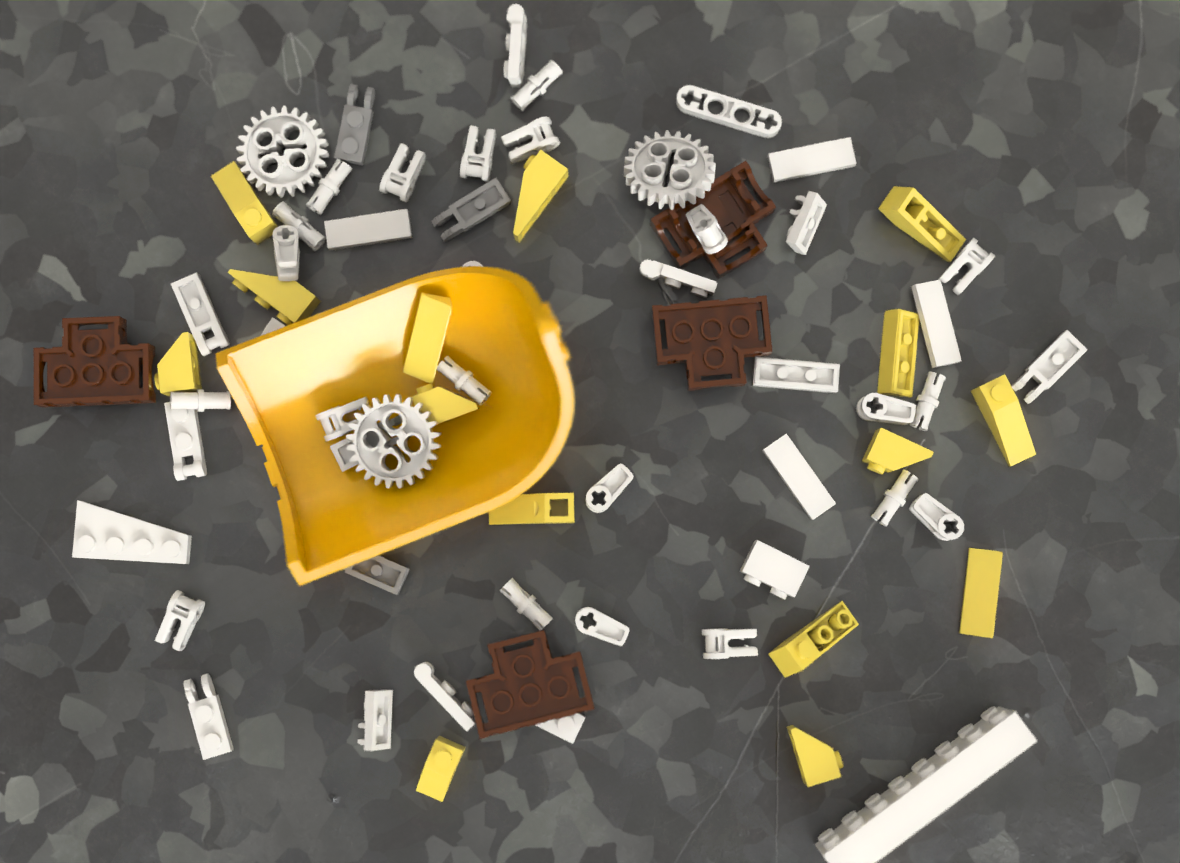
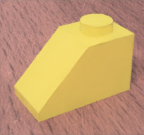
[154,332,202,396]
[412,383,479,424]
[862,428,934,475]
[787,725,843,787]
[416,736,466,802]

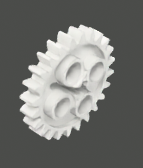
[236,106,329,198]
[624,130,716,210]
[346,394,441,489]

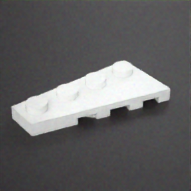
[72,500,192,564]

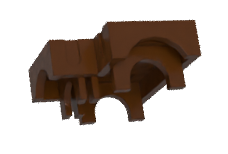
[650,161,776,279]
[651,295,772,391]
[34,316,156,407]
[466,630,595,739]

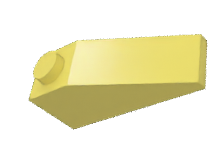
[513,150,569,242]
[211,161,278,245]
[878,186,966,262]
[971,374,1036,467]

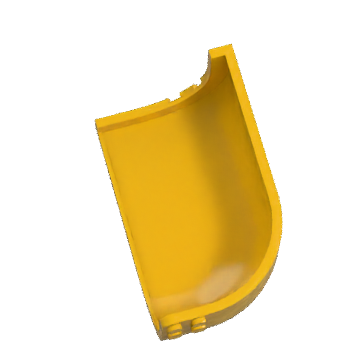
[216,266,574,586]

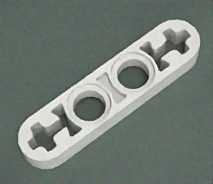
[676,85,782,138]

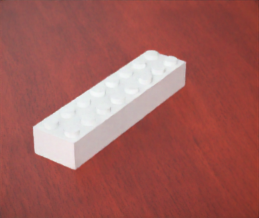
[814,706,1037,863]

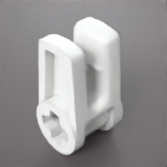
[501,116,560,164]
[460,125,496,182]
[379,143,426,202]
[686,204,728,254]
[272,225,300,281]
[939,237,995,295]
[856,393,916,426]
[315,396,369,442]
[585,463,634,513]
[909,493,964,541]
[155,590,205,651]
[575,607,629,646]
[702,628,758,659]

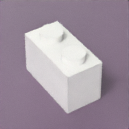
[740,540,810,600]

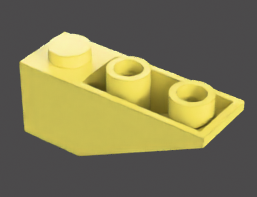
[228,269,321,325]
[489,493,575,525]
[768,601,859,677]

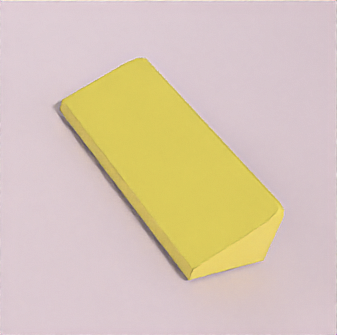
[403,293,452,383]
[877,309,919,397]
[959,548,1003,638]

